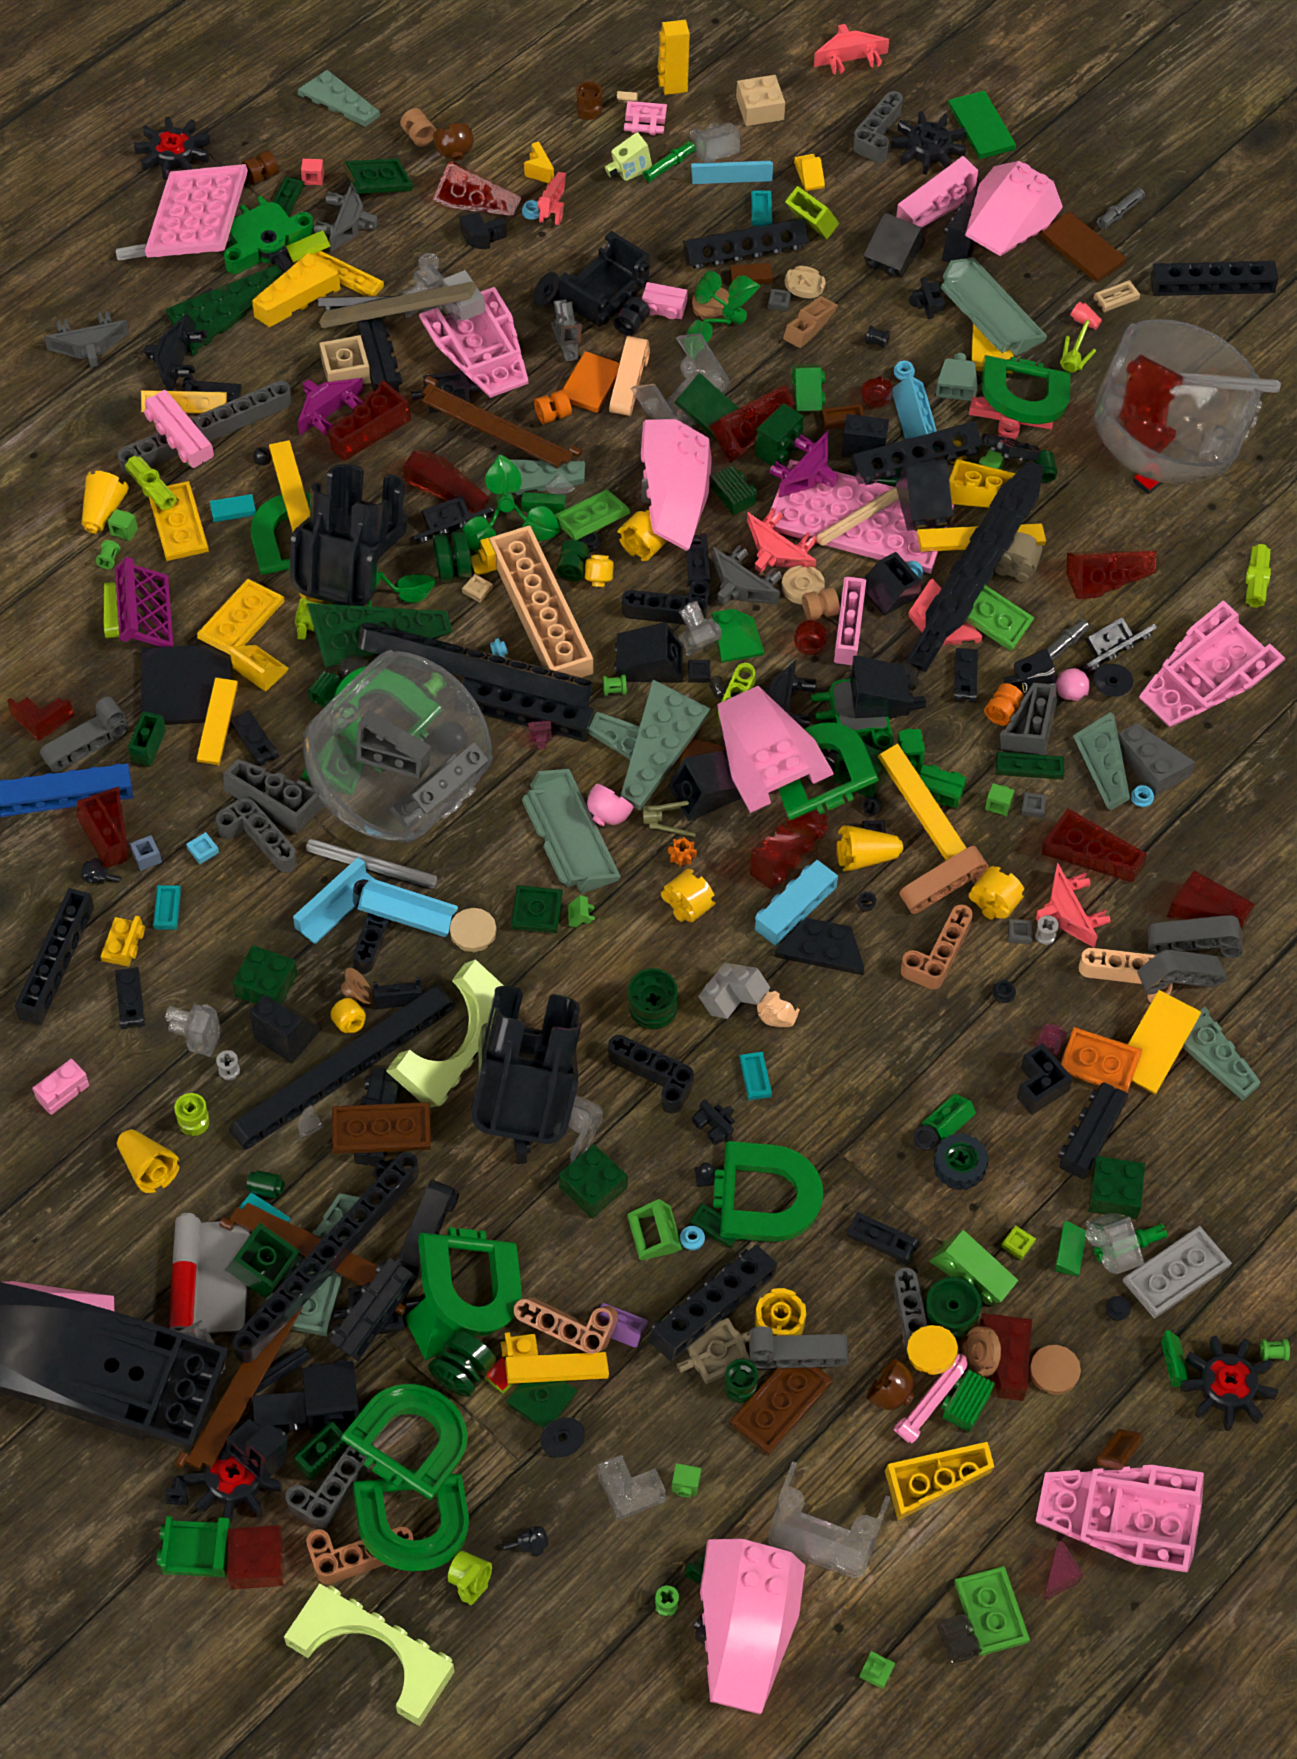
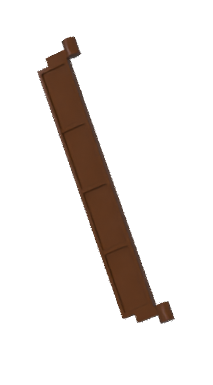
[422,376,582,468]
[219,1202,409,1315]
[174,1282,303,1470]

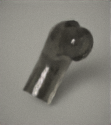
[709,676,738,699]

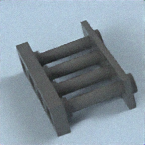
[389,742,488,827]

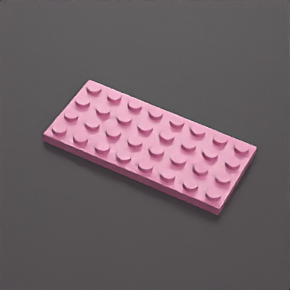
[770,459,954,574]

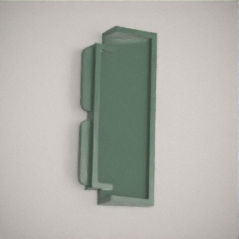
[941,258,1047,356]
[522,769,621,894]

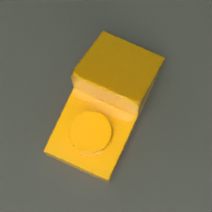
[524,141,554,184]
[794,154,825,191]

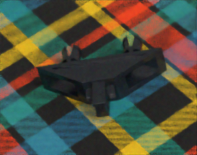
[143,313,207,391]
[762,659,816,729]

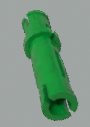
[643,140,696,182]
[1093,1223,1167,1262]

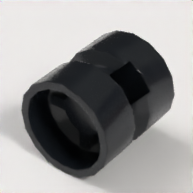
[613,296,650,336]

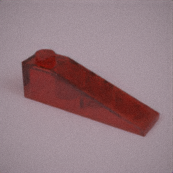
[432,161,522,216]
[403,450,489,513]
[1066,550,1157,599]

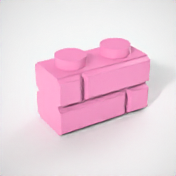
[642,282,687,320]
[33,1059,89,1115]

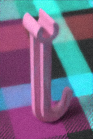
[893,1353,967,1444]

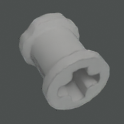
[1035,915,1059,945]
[216,1050,240,1080]

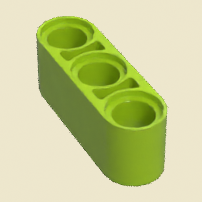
[104,582,119,638]
[718,663,756,724]

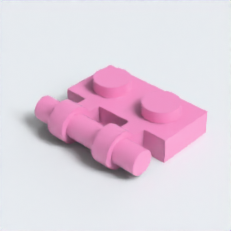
[624,101,667,135]

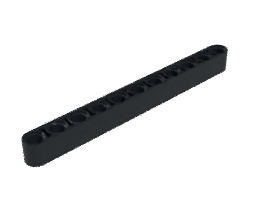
[357,623,593,707]
[229,985,455,1150]
[233,1152,419,1363]

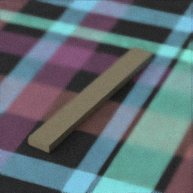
[319,281,476,328]

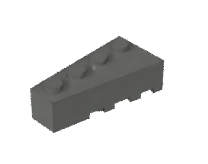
[223,759,325,834]

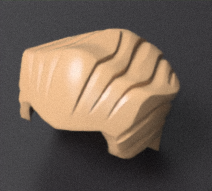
[757,991,800,1027]

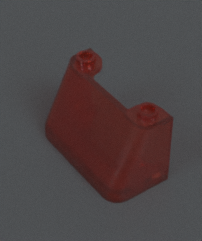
[1119,354,1183,458]

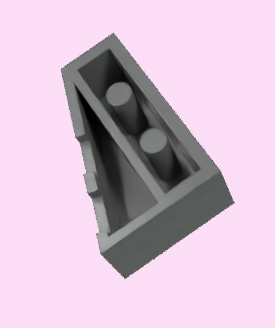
[1000,683,1057,755]
[356,710,431,779]
[1118,723,1195,796]

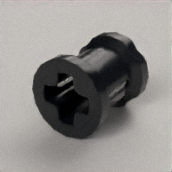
[865,325,891,349]

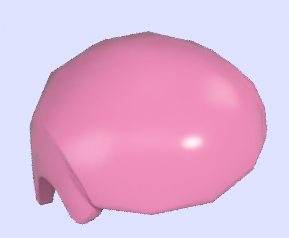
[1056,668,1090,701]

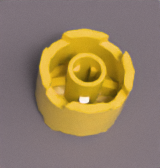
[618,510,667,561]
[969,866,1024,920]
[661,869,716,923]
[755,1288,806,1336]

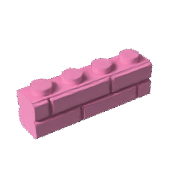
[144,390,214,468]
[834,577,866,665]

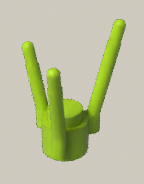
[1060,320,1096,373]

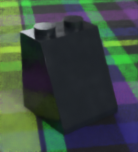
[863,212,925,277]
[842,414,889,458]
[896,460,953,531]
[614,622,683,683]
[850,655,914,718]
[668,750,742,821]
[249,995,322,1064]
[303,1360,360,1434]

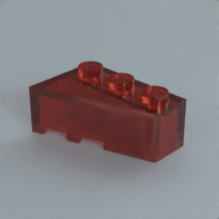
[76,786,128,868]
[1167,870,1255,930]
[979,1313,1032,1401]

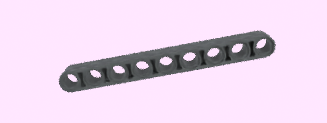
[118,381,292,475]

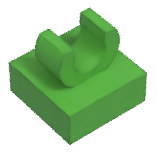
[568,895,595,928]
[859,1651,895,1689]

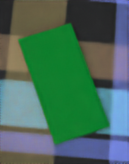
[948,90,1016,159]

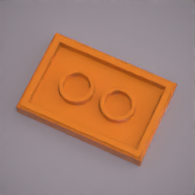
[563,351,620,413]
[1060,1027,1142,1093]

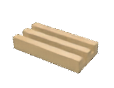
[1094,280,1140,312]

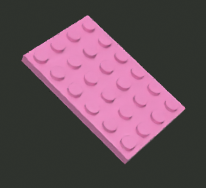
[145,164,248,258]

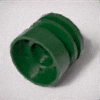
[628,968,678,1030]
[428,1330,496,1398]

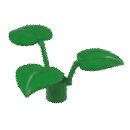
[686,271,760,358]
[462,454,560,551]
[367,568,435,607]

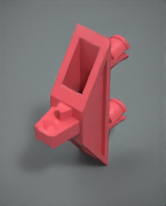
[814,24,889,75]
[747,508,817,573]
[1036,862,1110,948]

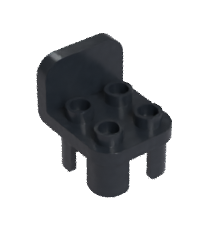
[290,464,407,606]
[471,986,582,1144]

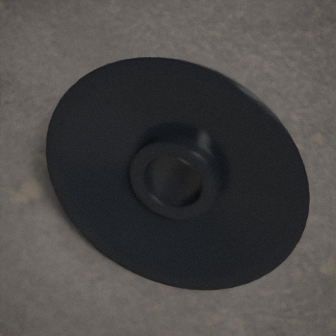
[533,272,559,306]
[1093,664,1133,697]
[540,1417,585,1457]

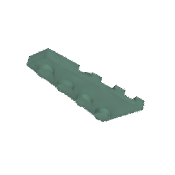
[298,70,380,127]
[510,460,585,495]
[588,712,665,780]
[1073,712,1130,810]
[1182,1006,1261,1101]

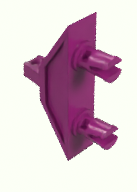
[298,378,366,436]
[770,431,838,497]

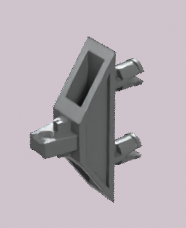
[314,182,378,252]
[550,299,582,361]
[44,311,129,367]
[712,545,782,605]

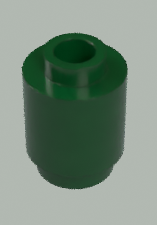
[1033,450,1058,483]
[246,1170,285,1199]

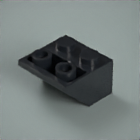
[864,552,922,616]

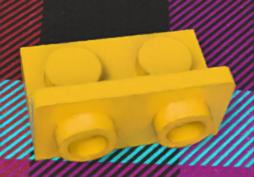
[101,915,145,967]

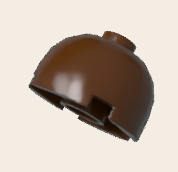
[433,123,474,161]
[866,1359,914,1410]

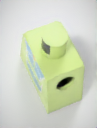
[605,132,652,181]

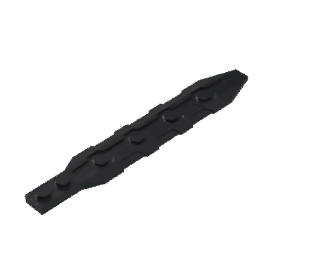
[905,462,1044,672]

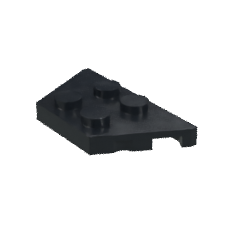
[775,918,864,975]

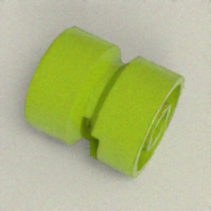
[174,1093,210,1136]

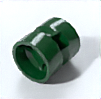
[556,540,589,581]
[724,1359,758,1403]

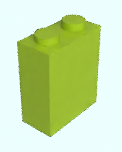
[785,186,839,239]

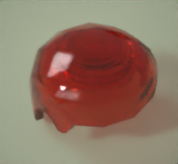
[861,376,893,408]
[794,620,827,656]

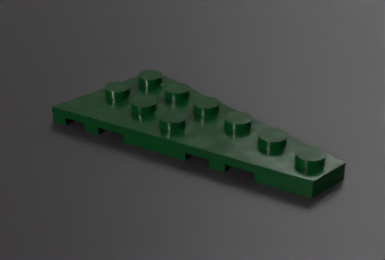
[166,264,284,356]
[306,603,453,668]

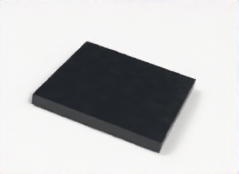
[141,645,232,725]

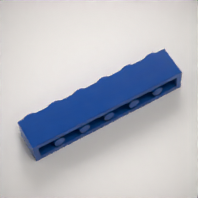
[0,763,134,817]

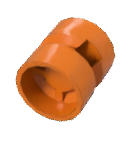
[534,390,572,425]
[984,683,1024,726]

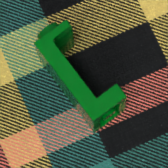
[157,1516,232,1577]

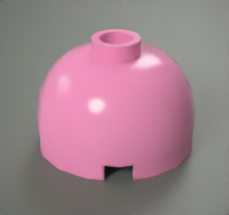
[587,784,634,826]

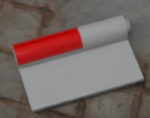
[168,1213,250,1335]

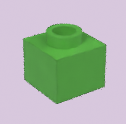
[979,449,1005,470]
[108,509,138,542]
[985,783,1015,817]
[672,1463,701,1498]

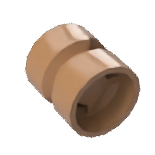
[400,108,436,146]
[802,587,840,622]

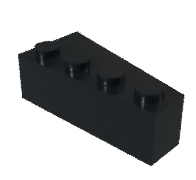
[942,187,978,263]

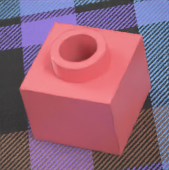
[301,159,324,185]

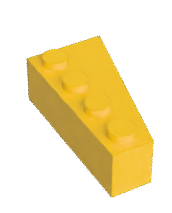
[657,20,690,95]
[252,253,340,327]
[949,459,1032,512]
[885,1442,994,1521]

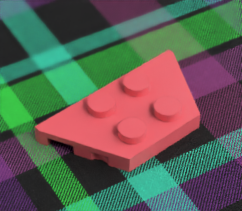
[908,579,982,646]

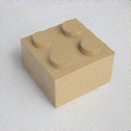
[736,75,785,126]
[319,335,371,384]

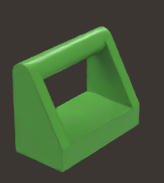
[627,1199,682,1260]

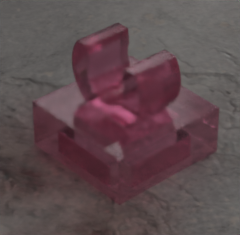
[528,721,552,749]
[1036,1023,1068,1055]

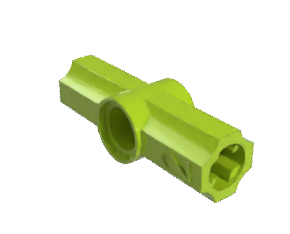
[125,455,177,510]
[1245,544,1271,608]

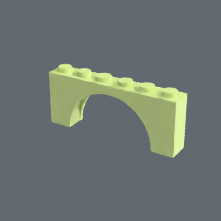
[386,960,504,1108]
[284,1584,454,1726]

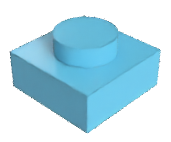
[186,832,219,864]

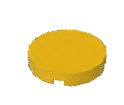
[907,1325,958,1375]

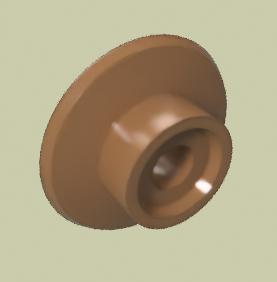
[341,968,374,1004]

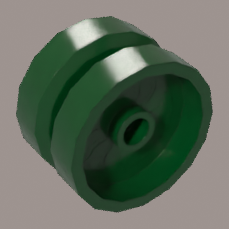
[433,530,472,583]
[924,1277,982,1341]

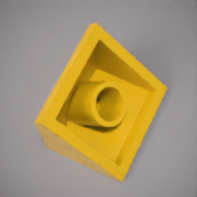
[230,645,288,692]

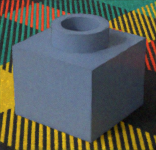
[130,835,162,871]

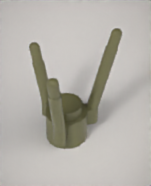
[643,801,696,837]

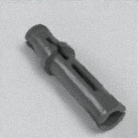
[1097,188,1145,229]
[1046,619,1090,661]

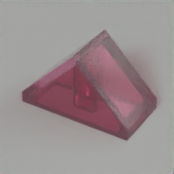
[1044,1541,1083,1600]

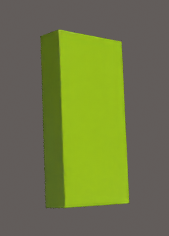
[286,230,330,262]

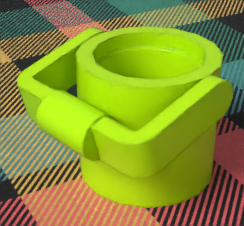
[295,598,320,640]
[448,1551,492,1605]

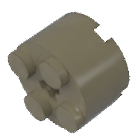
[995,532,1043,582]

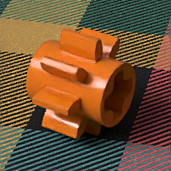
[668,837,697,867]

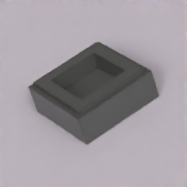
[768,289,791,312]
[1021,792,1046,818]
[1008,919,1033,945]

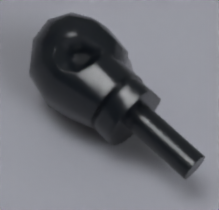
[81,858,122,884]
[503,1525,548,1557]

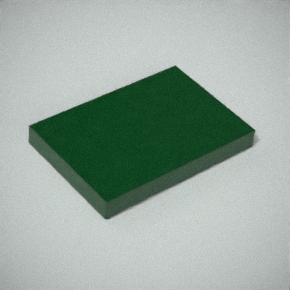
[343,158,414,194]
[674,372,747,445]

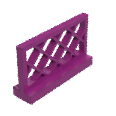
[115,557,173,647]

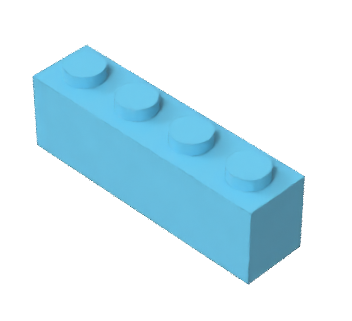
[755,860,838,946]

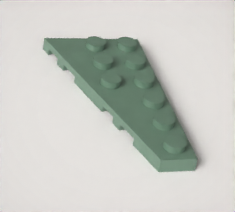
[621,680,711,810]
[266,1193,360,1336]

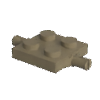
[677,1318,750,1384]

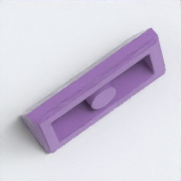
[600,1303,648,1348]

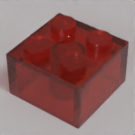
[228,1525,284,1590]

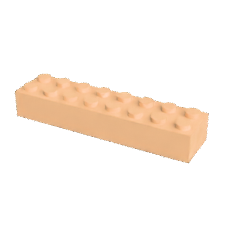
[489,525,593,678]

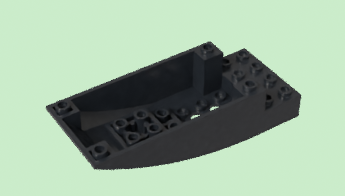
[0,1282,228,1452]

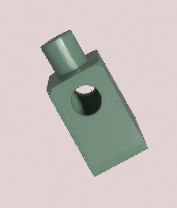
[936,353,978,401]

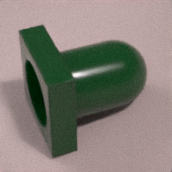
[685,1554,705,1585]

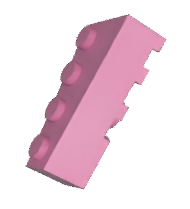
[896,156,978,227]

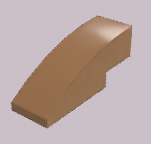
[783,296,838,348]

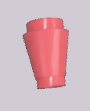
[1070,302,1102,330]

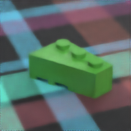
[929,1230,1018,1307]

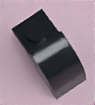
[460,212,507,249]

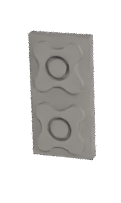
[1123,1226,1232,1319]

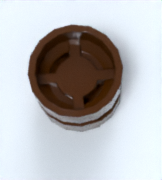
[576,81,602,120]
[241,150,279,185]

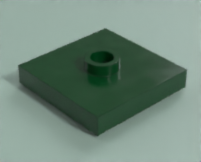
[511,885,563,934]
[506,1381,578,1430]

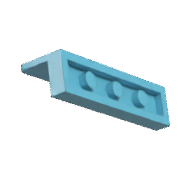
[691,161,773,184]
[892,375,940,454]
[293,857,374,944]
[358,879,458,937]

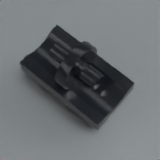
[909,277,945,319]
[692,1099,735,1146]

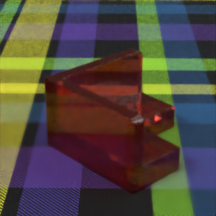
[7,697,74,741]

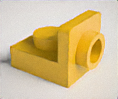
[471,538,496,575]
[501,1332,538,1357]

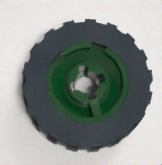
[933,1133,989,1190]

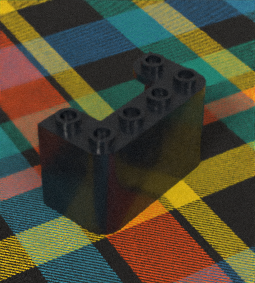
[558,231,650,327]

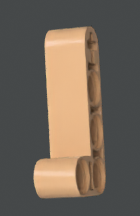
[609,336,650,416]
[1078,948,1173,1003]

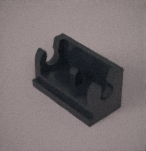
[373,977,422,1010]

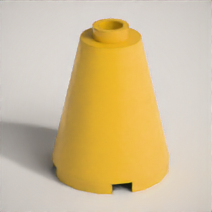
[82,471,129,534]
[837,825,903,871]
[117,1129,179,1193]

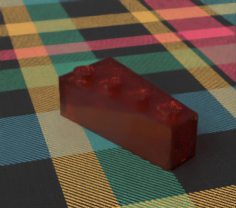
[328,380,412,461]
[710,385,795,463]
[1042,808,1147,883]
[750,809,829,890]

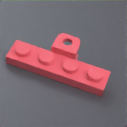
[538,172,566,225]
[969,396,1054,439]

